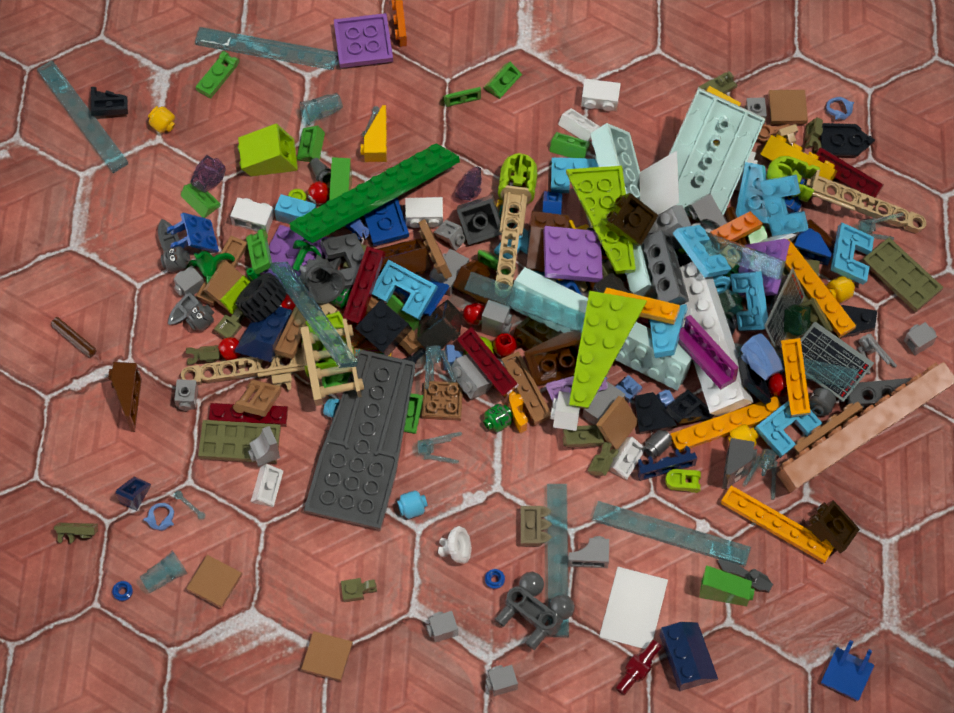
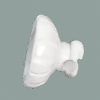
[438,526,472,564]

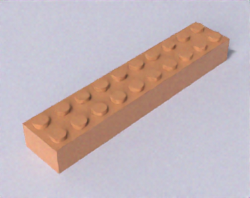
[777,362,954,493]

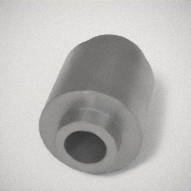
[643,430,672,458]

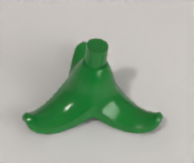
[187,251,235,284]

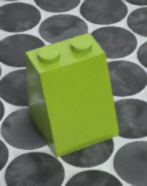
[238,123,298,176]

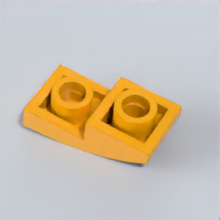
[509,390,528,434]

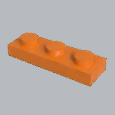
[392,0,407,47]
[708,211,763,249]

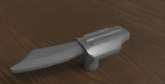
[718,559,773,593]

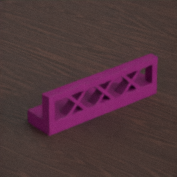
[678,315,739,390]

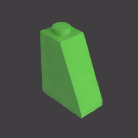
[330,157,352,200]
[699,566,754,606]

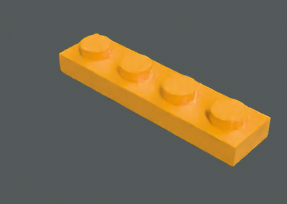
[604,287,680,325]
[781,338,811,417]

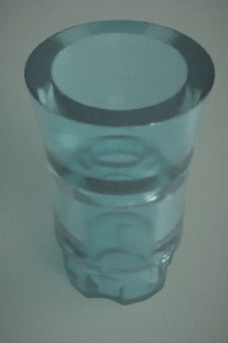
[300,93,343,126]
[140,550,188,593]

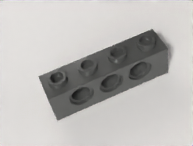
[643,230,689,305]
[845,378,924,410]

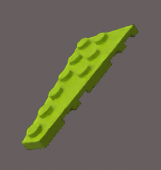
[566,165,636,274]
[569,291,647,409]

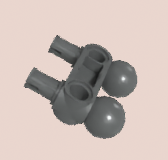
[495,571,575,650]

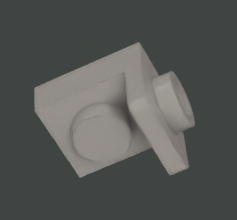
[434,220,467,250]

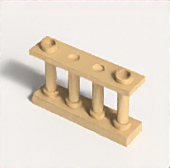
[301,319,364,406]

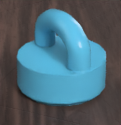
[323,398,340,418]

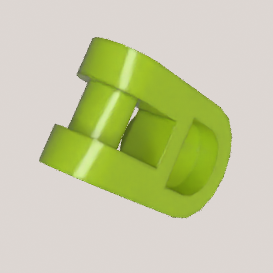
[665,469,701,493]

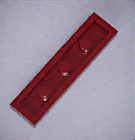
[816,147,884,198]
[343,246,386,324]
[457,327,519,398]
[209,403,288,427]

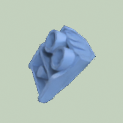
[741,333,785,380]

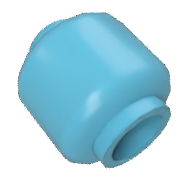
[397,490,428,519]

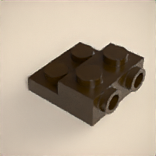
[605,193,658,246]
[513,316,562,349]
[808,500,860,553]

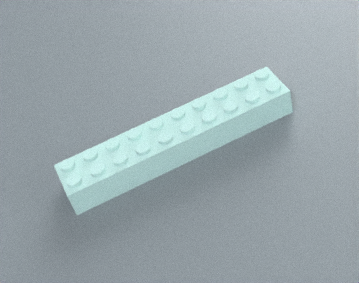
[590,123,669,299]
[508,267,693,391]

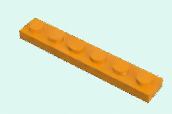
[784,240,856,338]
[670,396,781,453]
[721,485,834,564]

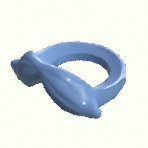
[826,97,854,120]
[143,503,174,531]

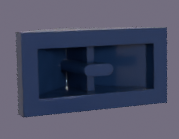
[116,477,151,511]

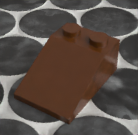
[526,211,569,272]
[525,329,582,386]
[108,362,142,432]

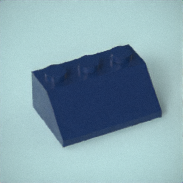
[235,306,292,362]
[659,622,718,691]

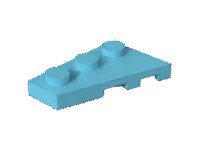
[735,162,769,224]
[650,304,688,358]

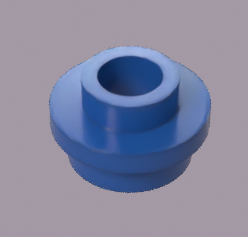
[485,569,505,589]
[112,581,133,601]

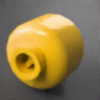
[148,106,176,133]
[827,276,855,304]
[728,424,758,447]

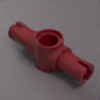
[615,639,662,695]

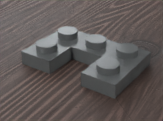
[320,233,364,290]

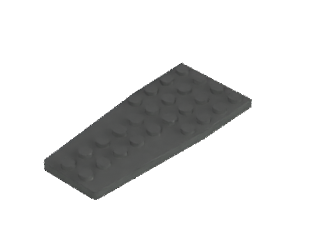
[304,350,416,531]

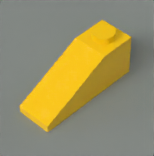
[361,105,387,162]

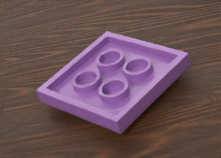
[334,13,393,68]
[260,225,328,288]
[543,226,603,283]
[733,239,790,299]

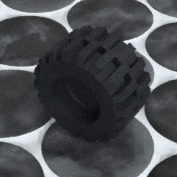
[236,273,287,323]

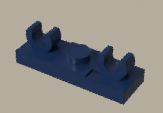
[638,446,697,481]

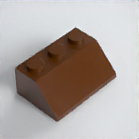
[377,238,431,279]
[453,259,515,306]

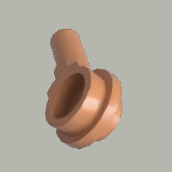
[757,124,789,142]

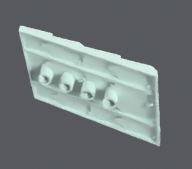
[669,87,765,229]

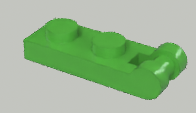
[196,51,240,99]
[246,228,273,275]

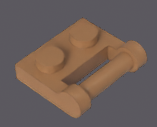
[233,380,281,417]

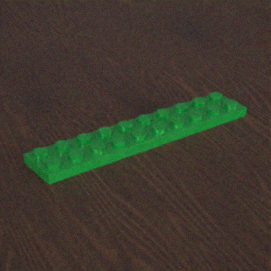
[289,143,460,243]

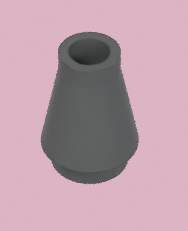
[309,158,331,184]

